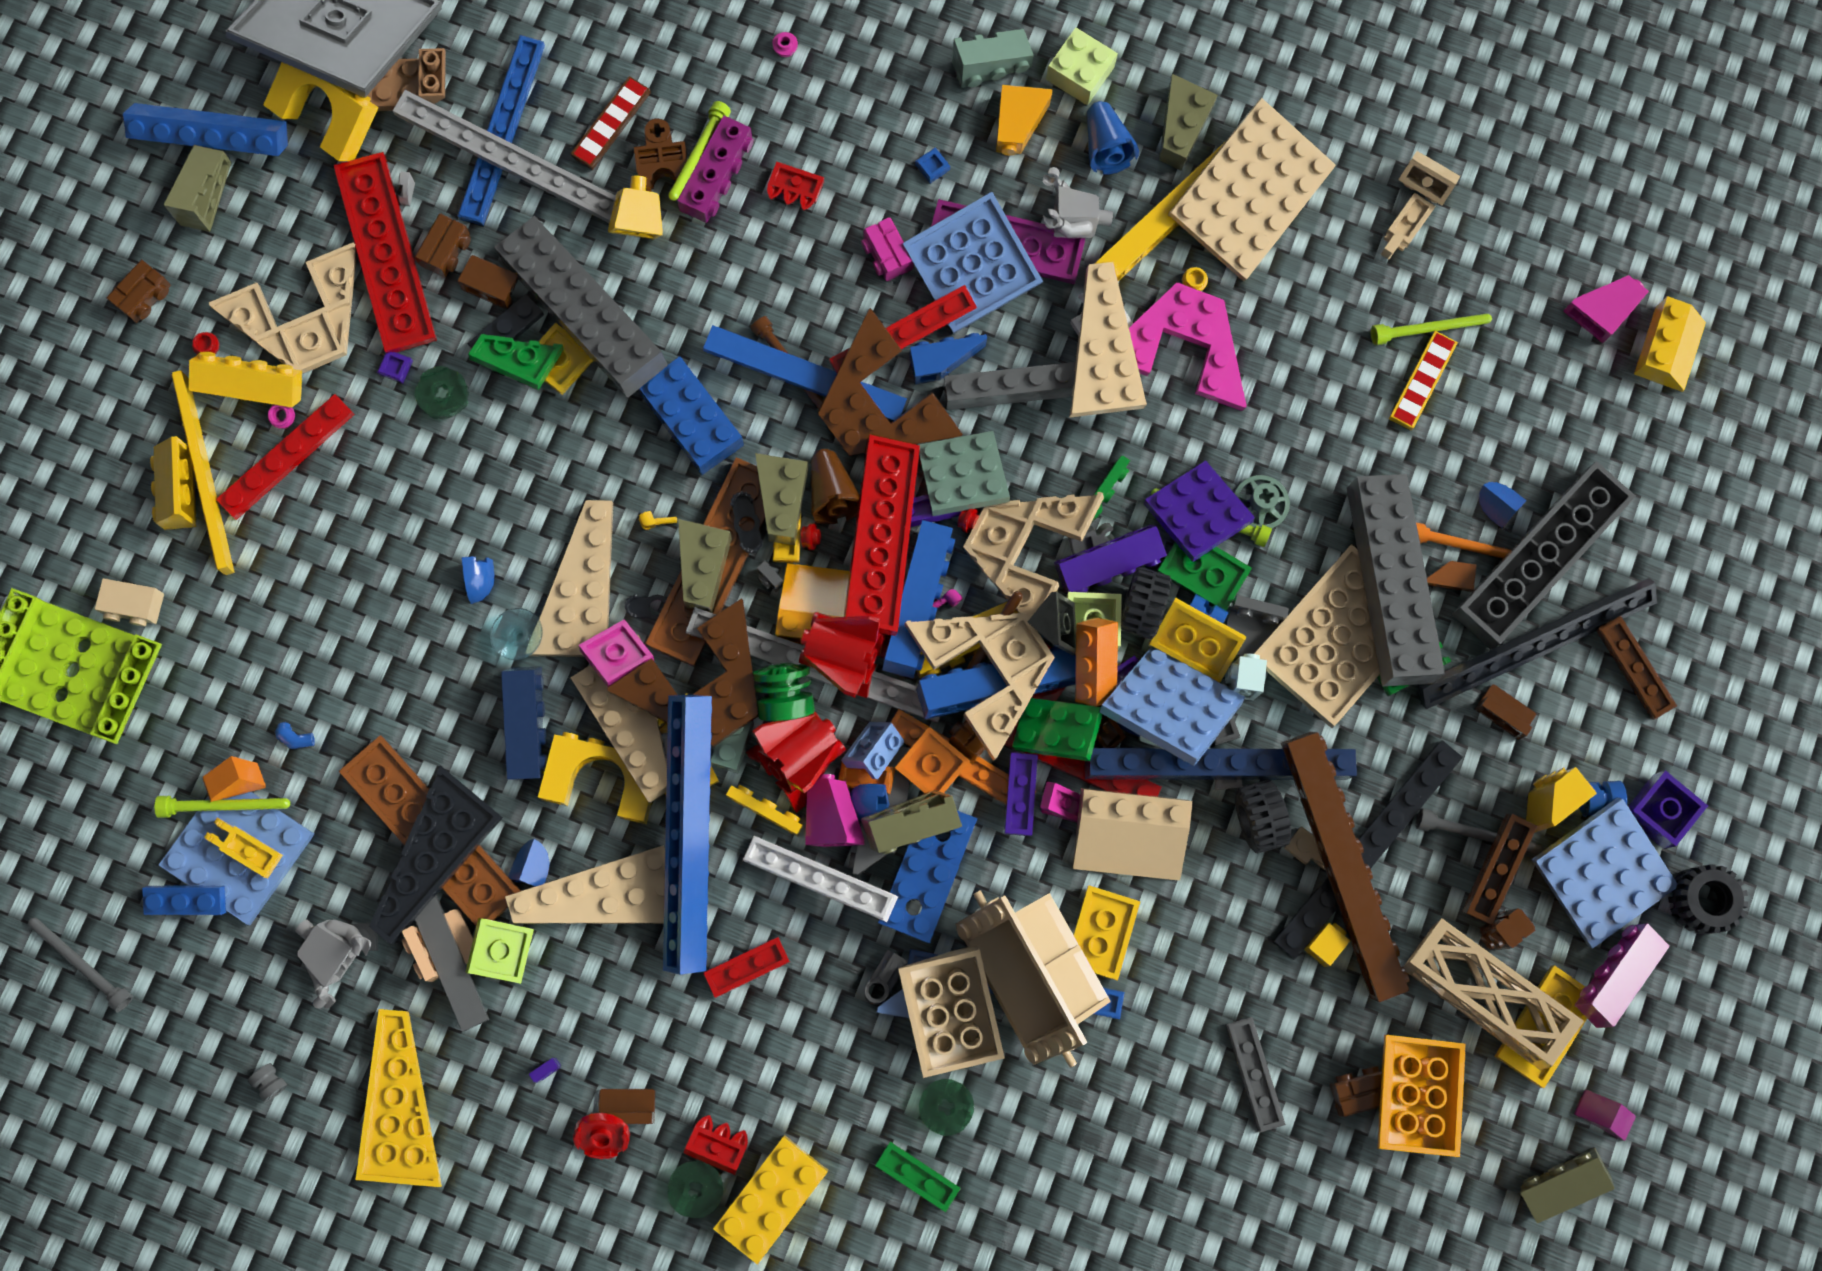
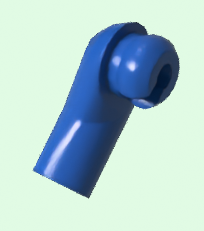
[275,722,315,749]

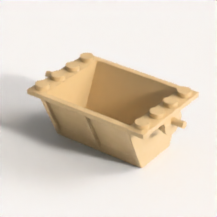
[955,890,1111,1068]

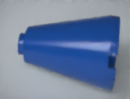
[1087,101,1139,175]

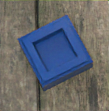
[915,147,951,184]

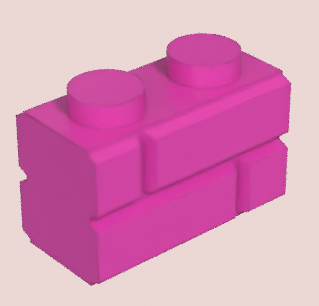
[861,218,914,281]

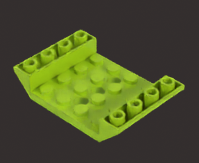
[0,588,162,744]

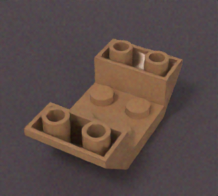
[367,48,446,111]

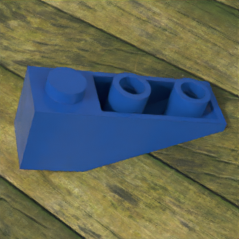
[909,333,987,384]

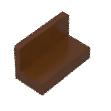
[458,255,518,310]
[1475,684,1536,740]
[596,1089,656,1124]

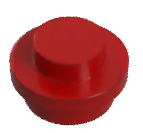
[192,332,220,355]
[958,508,979,533]
[801,524,821,550]

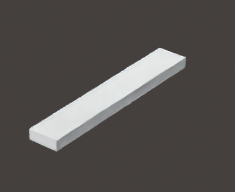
[743,836,898,922]

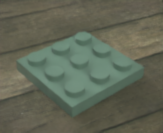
[918,431,1010,516]

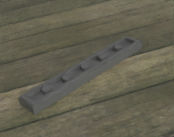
[415,895,490,1032]

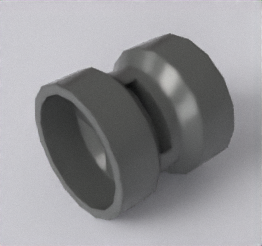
[248,1063,288,1103]

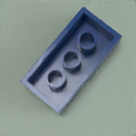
[639,357,744,475]

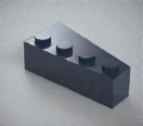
[501,666,547,780]

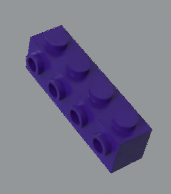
[1054,525,1167,593]

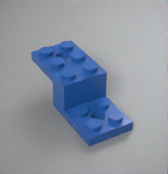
[878,810,978,944]

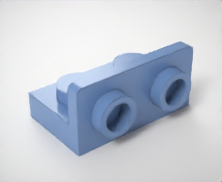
[841,722,904,779]

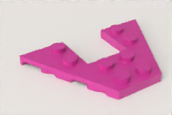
[1129,283,1246,411]

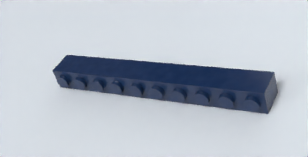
[1084,748,1357,780]

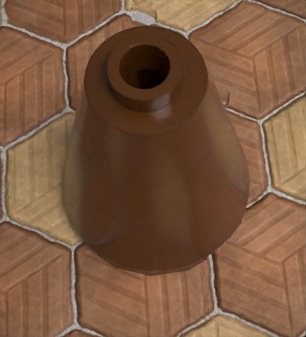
[811,449,860,524]

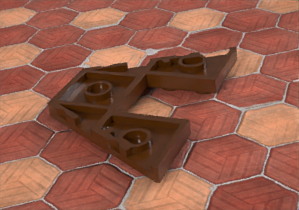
[818,308,963,456]
[606,598,758,747]

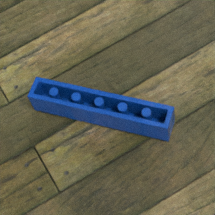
[123,103,288,156]
[882,520,955,678]
[916,646,1076,719]

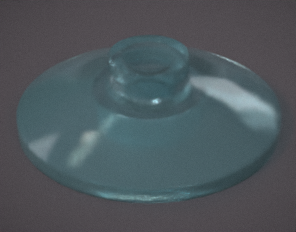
[490,608,543,660]

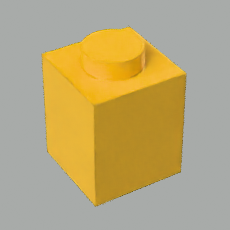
[1304,923,1350,967]

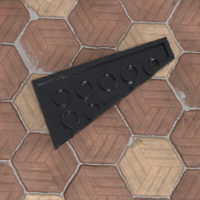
[369,765,503,945]

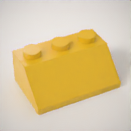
[1634,296,1706,392]
[150,436,197,530]
[1526,767,1597,833]

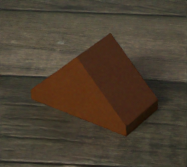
[1095,705,1126,748]

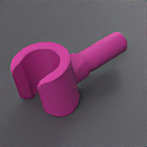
[933,589,963,608]

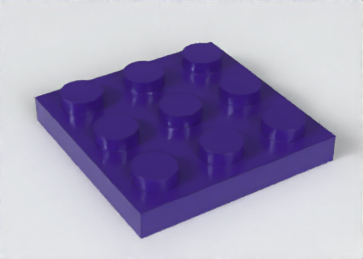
[1144,461,1255,562]

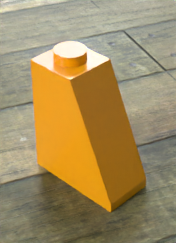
[996,85,1052,156]

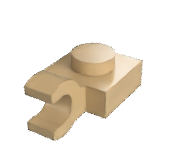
[1284,826,1325,870]

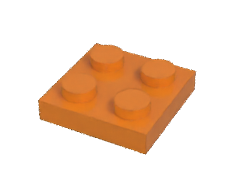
[894,726,970,794]

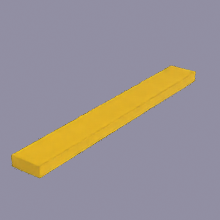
[171,370,235,575]

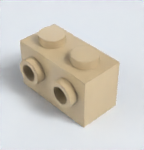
[1399,151,1460,205]
[95,579,164,627]

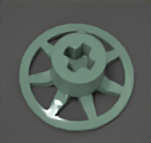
[1235,475,1290,528]

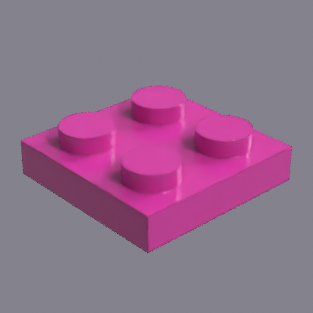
[579,619,654,687]

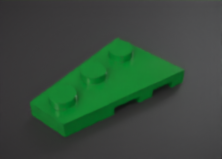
[468,334,564,390]

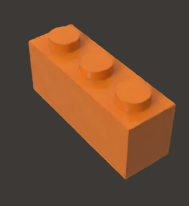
[1075,618,1118,707]

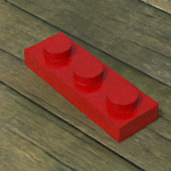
[704,937,790,998]

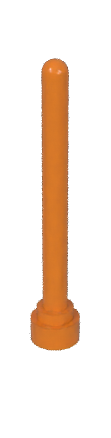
[1416,522,1511,559]

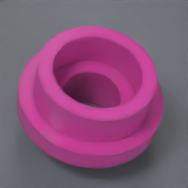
[773,32,798,57]
[268,404,295,429]

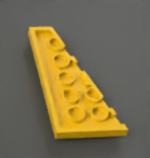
[356,1009,442,1187]

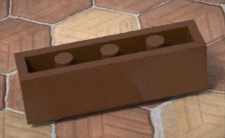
[1461,814,1538,925]

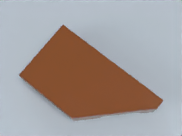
[1427,561,1476,592]

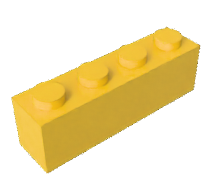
[189,352,302,407]

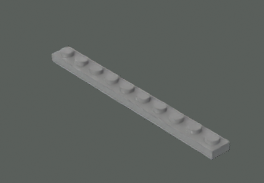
[393,90,616,223]
[686,607,940,723]

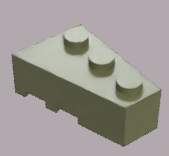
[1159,74,1218,171]
[164,145,232,232]
[755,453,808,545]
[678,519,732,613]
[861,790,962,854]
[1520,1147,1615,1224]

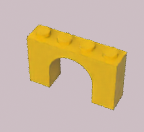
[263,62,378,161]
[538,732,652,824]

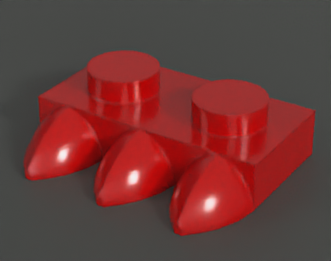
[767,161,824,211]
[684,1115,748,1175]

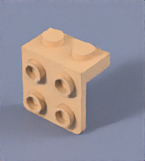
[402,909,473,982]

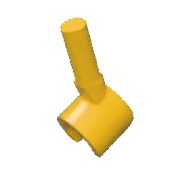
[639,511,677,530]

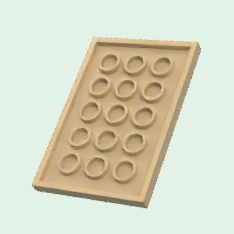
[1168,98,1336,281]
[1254,544,1380,728]

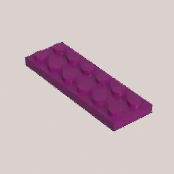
[931,199,1086,284]

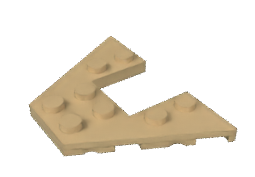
[209,242,357,374]
[963,492,1104,619]
[905,613,1055,761]

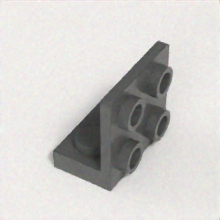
[1226,595,1289,657]

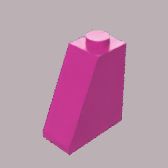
[1563,275,1649,343]
[805,774,864,847]

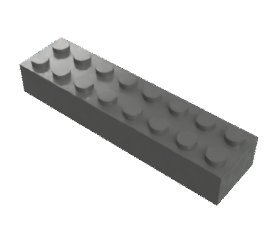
[494,216,668,398]
[1452,461,1636,650]
[1347,474,1445,687]

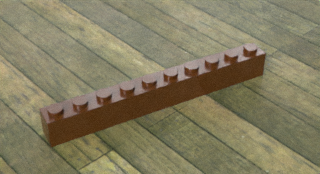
[1281,732,1409,1002]

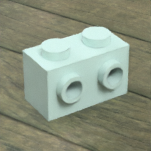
[1225,654,1267,700]

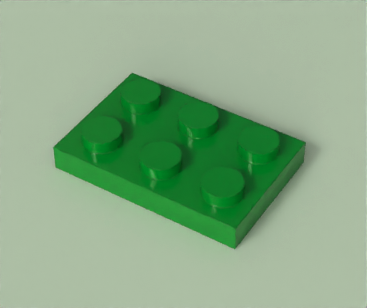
[1157,542,1252,611]
[1012,698,1103,761]

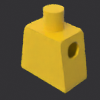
[608,176,662,239]

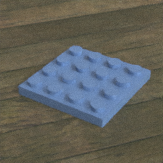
[903,192,1043,334]
[1100,646,1245,766]
[159,792,315,925]
[1531,797,1677,948]

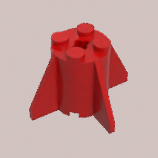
[799,612,887,698]
[746,712,846,812]

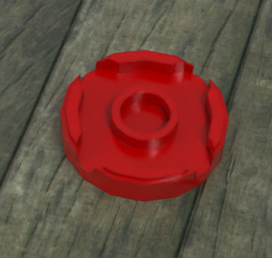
[573,1113,630,1159]

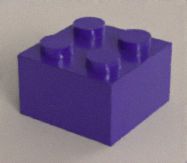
[1628,770,1708,849]

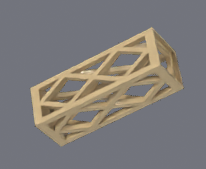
[1403,918,1584,1070]

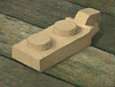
[1381,193,1436,260]

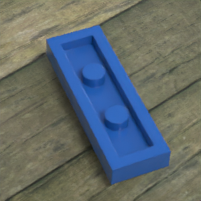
[142,886,226,915]

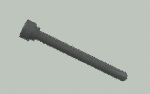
[1415,808,1544,855]
[28,917,133,1013]

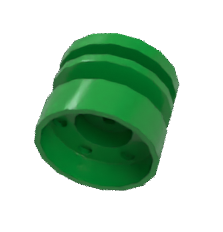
[753,663,815,721]

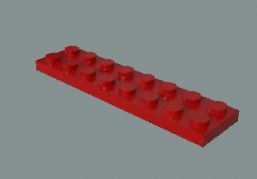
[333,152,437,353]
[844,435,920,636]

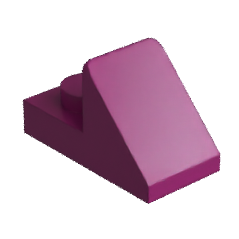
[1040,782,1080,823]

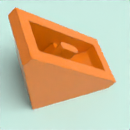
[203,756,266,802]

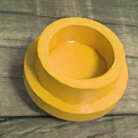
[1182,267,1208,291]

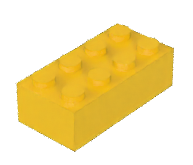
[713,1135,828,1265]

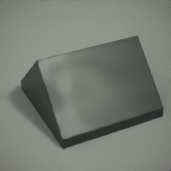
[1027,591,1076,655]

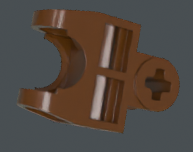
[634,118,688,193]

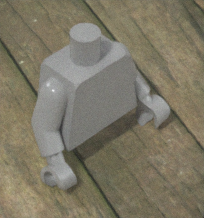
[1043,167,1113,238]
[295,919,371,1009]

